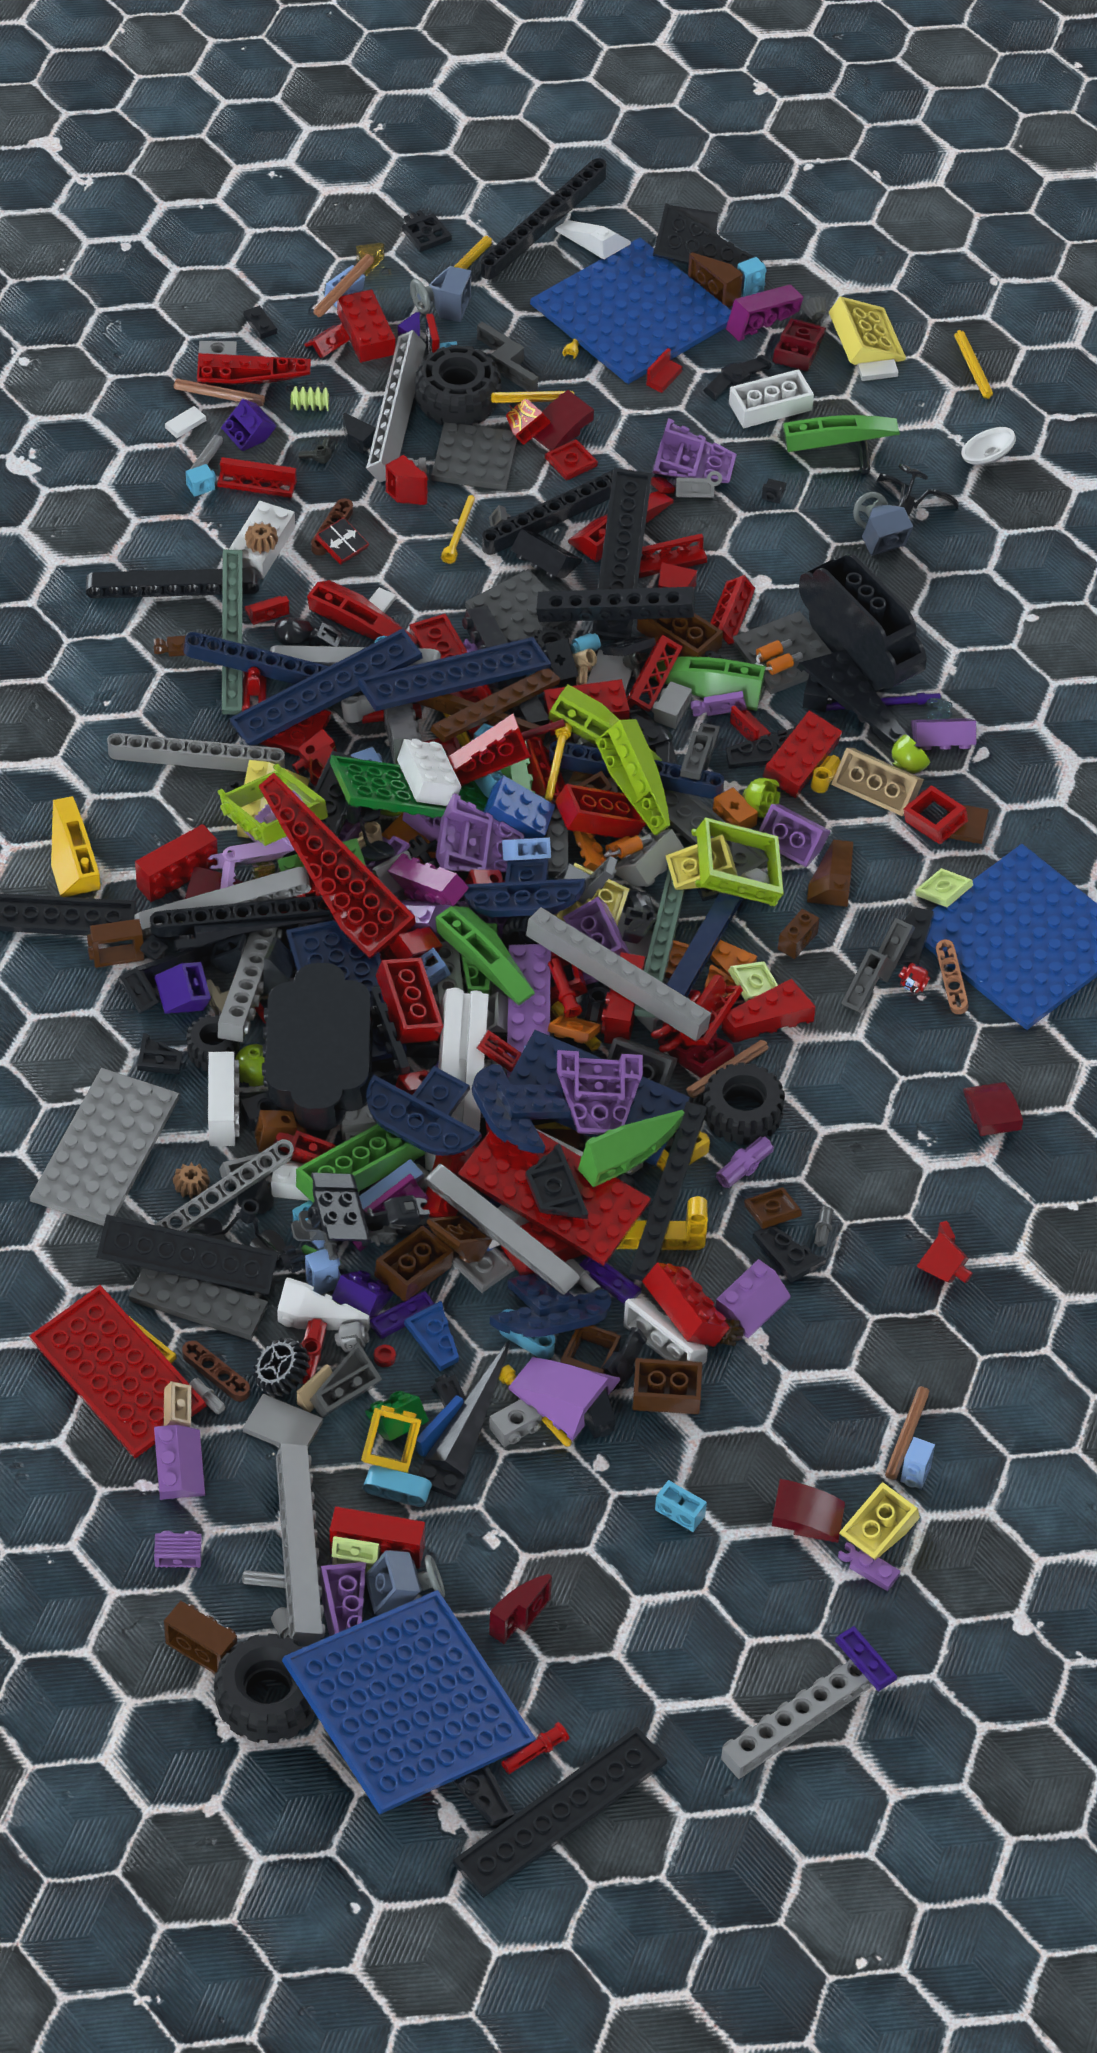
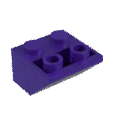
[221,399,277,451]
[155,962,211,1014]
[332,1270,394,1318]

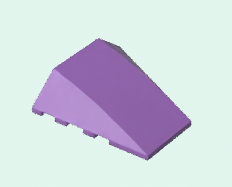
[652,418,737,483]
[436,793,524,873]
[509,1357,620,1441]

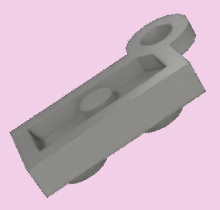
[676,471,722,498]

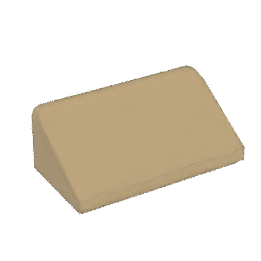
[297,1364,333,1412]
[164,1382,191,1427]

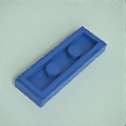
[416,1396,464,1457]

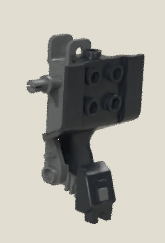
[291,1173,430,1260]

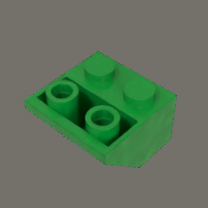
[365,1391,429,1441]

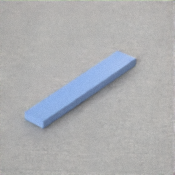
[311,1159,424,1250]

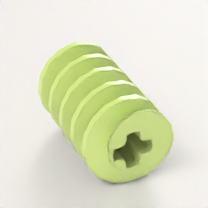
[290,386,329,411]

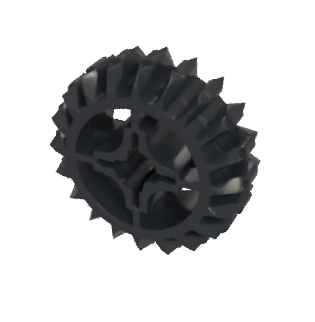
[502,916,539,945]
[253,1337,311,1397]

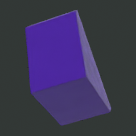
[398,312,420,337]

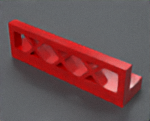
[217,457,297,498]
[639,534,707,578]
[710,575,756,645]
[627,635,682,712]
[679,975,743,1046]

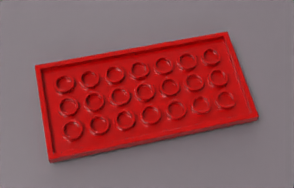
[457,1130,651,1266]
[29,1285,206,1459]

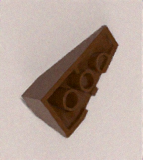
[807,840,853,907]

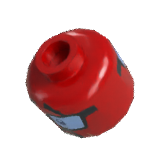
[898,963,930,994]

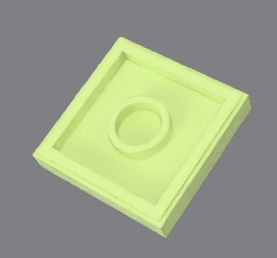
[915,868,973,907]
[728,961,778,1002]

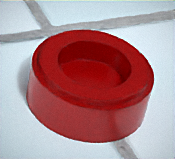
[374,1345,396,1367]

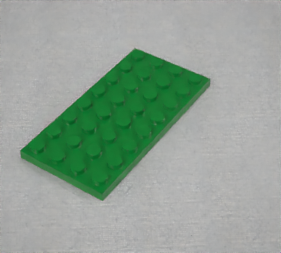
[330,755,488,818]

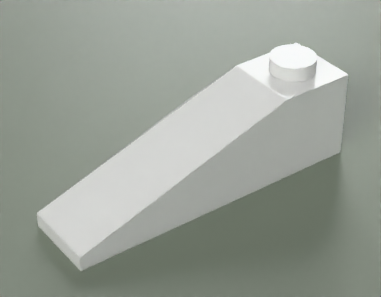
[555,220,631,259]

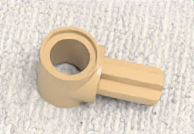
[572,649,597,685]
[357,821,383,849]

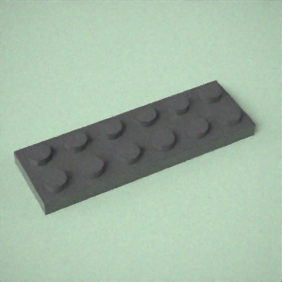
[129,1269,268,1340]

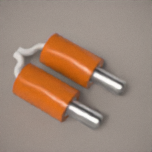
[755,639,803,675]
[604,834,652,859]

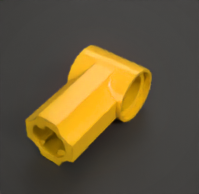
[811,755,841,793]

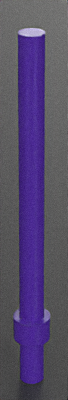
[826,692,941,711]

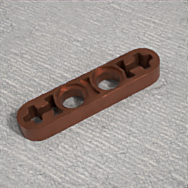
[311,498,353,556]
[182,1341,250,1402]

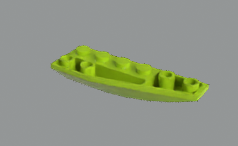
[548,684,662,761]
[595,719,670,835]

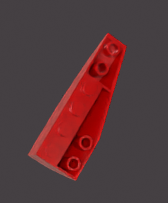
[197,353,311,385]
[568,491,673,562]
[307,580,418,645]

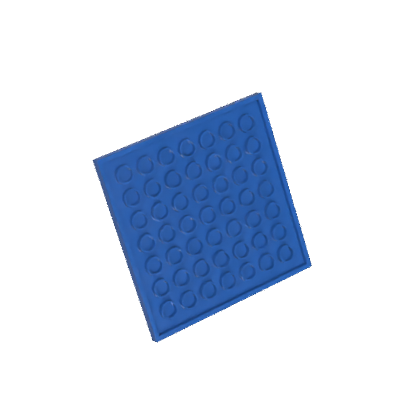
[530,238,731,384]
[925,844,1097,1030]
[282,1590,536,1815]

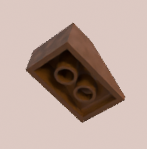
[688,252,743,308]
[426,1215,493,1263]

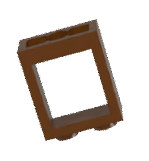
[87,919,144,968]
[560,1325,621,1374]

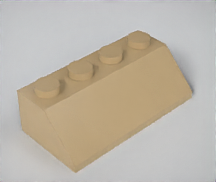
[831,748,924,816]

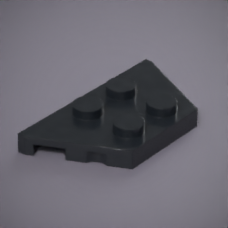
[525,1144,588,1219]

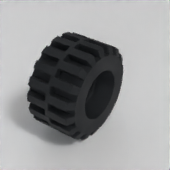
[187,1015,240,1071]

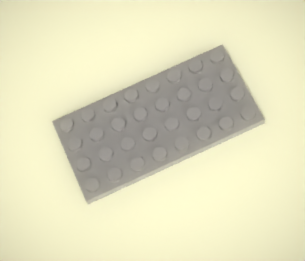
[30,1068,179,1226]

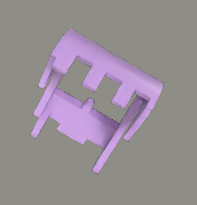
[208,790,304,889]

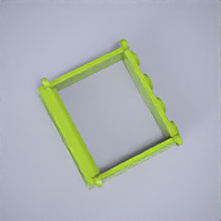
[218,764,328,846]
[691,817,784,906]

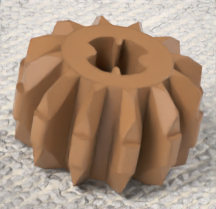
[245,521,278,554]
[173,1162,210,1199]

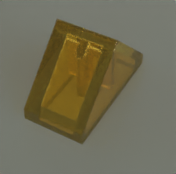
[356,243,384,277]
[251,861,275,879]

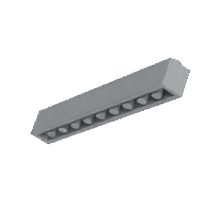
[366,330,426,483]
[526,907,711,1041]
[276,1443,325,1646]

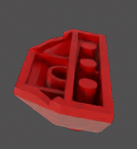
[524,737,565,800]

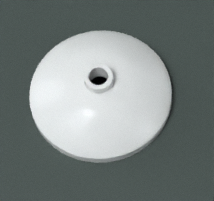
[961,427,1016,465]

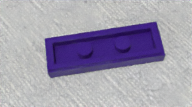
[579,1256,642,1305]
[370,1290,435,1339]
[835,1626,897,1692]

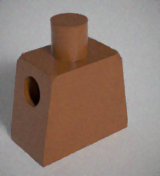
[254,1110,307,1152]

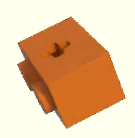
[713,787,758,829]

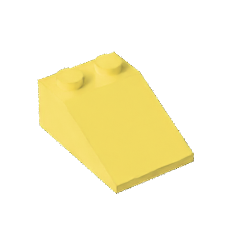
[666,834,738,890]
[839,1482,920,1560]

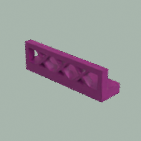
[351,1173,428,1252]

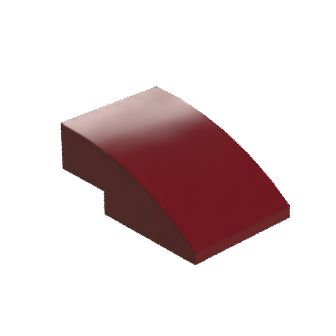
[772,318,826,371]
[533,390,594,451]
[185,866,243,919]
[658,1031,735,1078]
[963,1082,1023,1136]
[772,1479,845,1543]
[489,1574,552,1644]

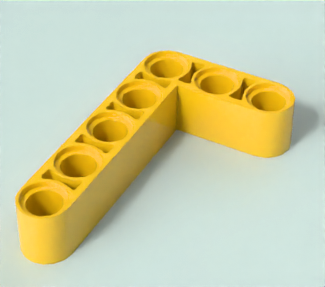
[617,1196,708,1250]

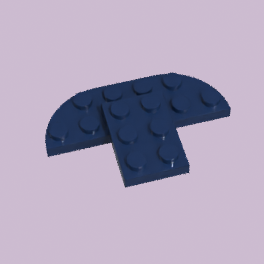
[463,858,586,918]
[471,1064,571,1153]
[367,1066,482,1156]
[490,1273,611,1337]

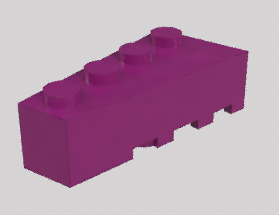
[726,284,804,342]
[387,853,469,906]

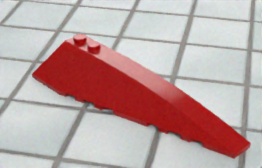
[258,773,416,959]

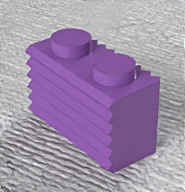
[154,1531,202,1568]

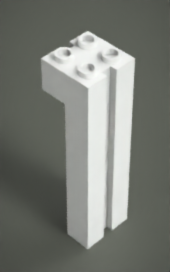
[438,988,489,1132]

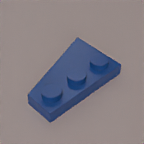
[404,1301,459,1371]

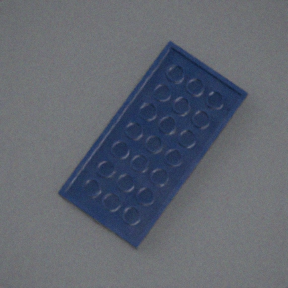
[286,920,407,1062]
[508,1030,690,1166]

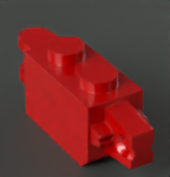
[274,1130,336,1164]

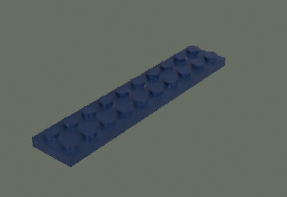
[229,629,423,746]
[358,637,551,712]

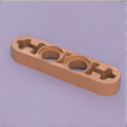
[936,939,968,1014]

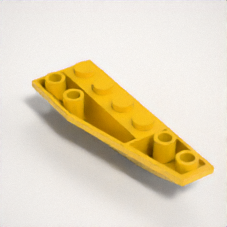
[51,796,101,897]

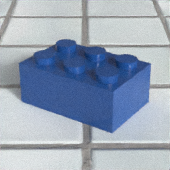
[484,776,555,839]

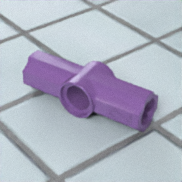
[716,1136,774,1188]

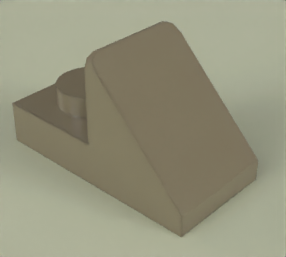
[206,979,229,1015]

